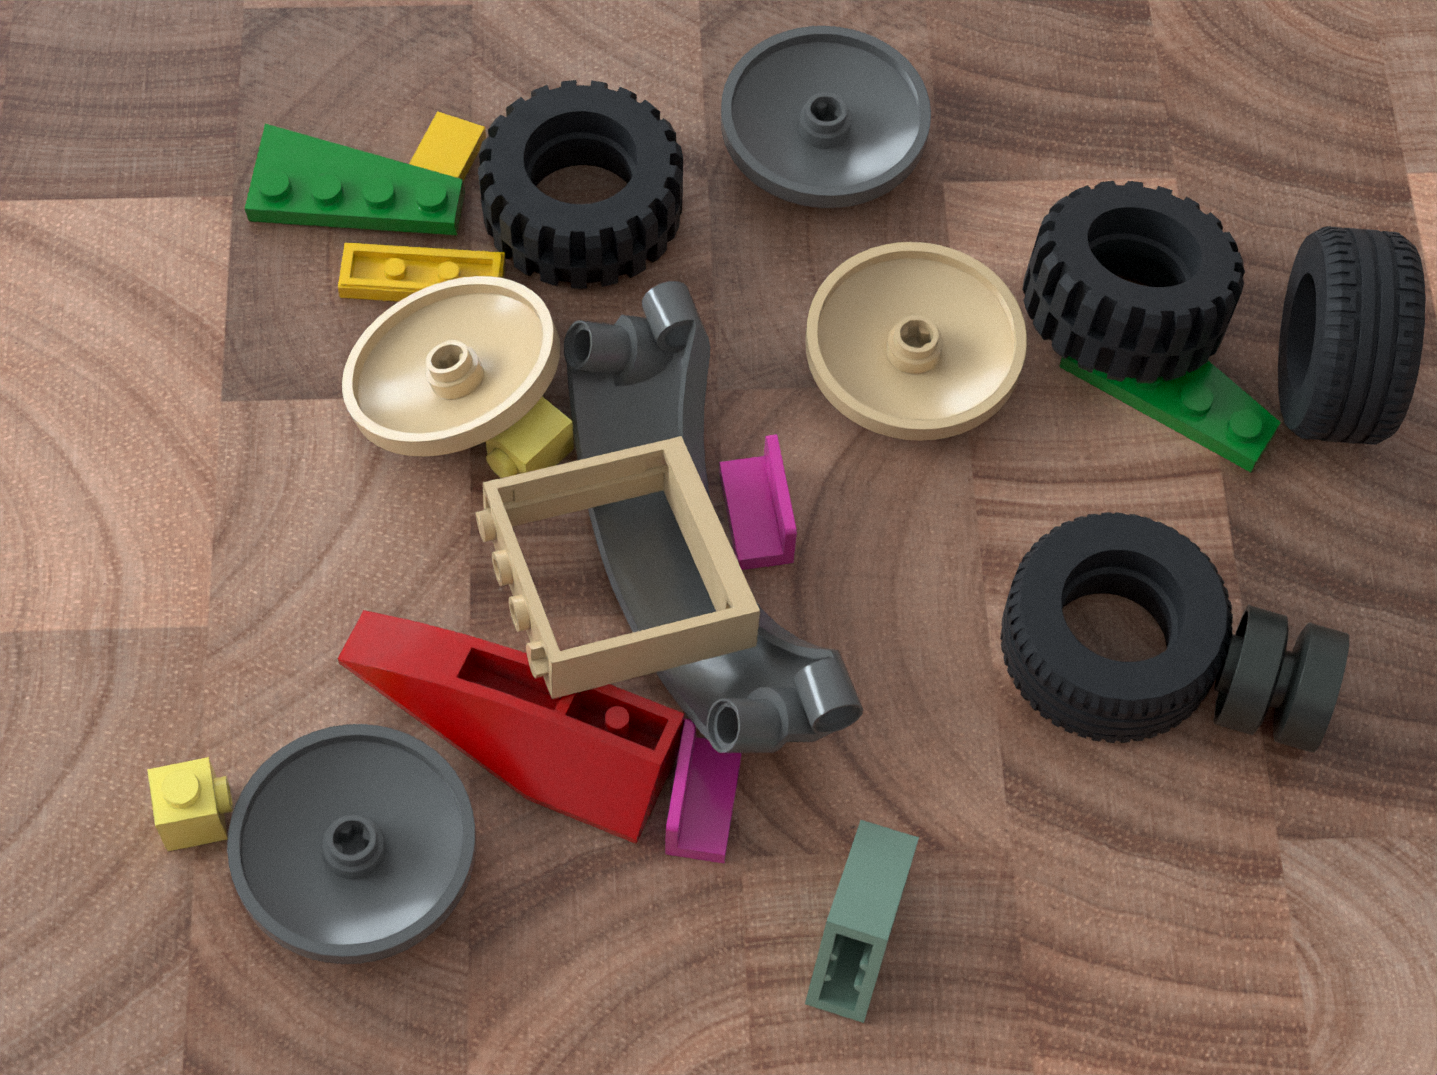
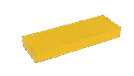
[338,243,506,301]

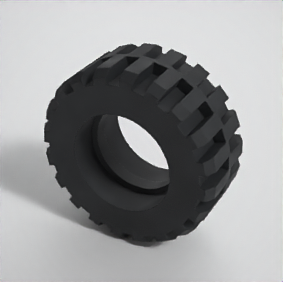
[478,80,683,289]
[1022,181,1245,383]

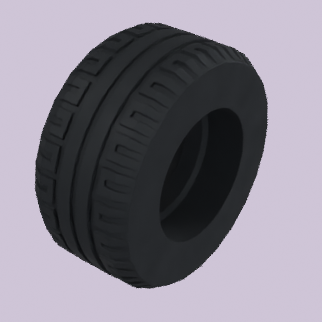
[1278,226,1426,445]
[1000,512,1233,743]

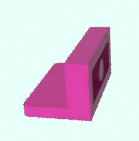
[719,434,797,570]
[665,719,742,864]

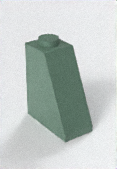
[805,820,919,1023]

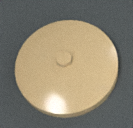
[805,242,1027,441]
[342,276,560,457]

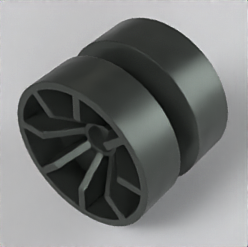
[1213,605,1349,753]

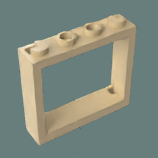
[475,436,760,699]

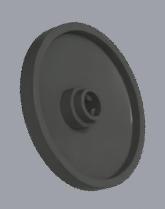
[720,26,931,208]
[227,724,476,964]

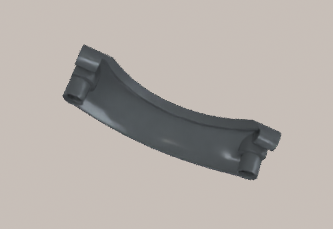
[564,281,863,753]

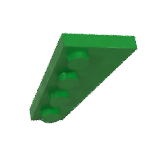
[244,123,465,235]
[1059,356,1281,473]

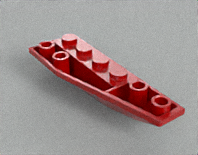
[337,610,685,844]

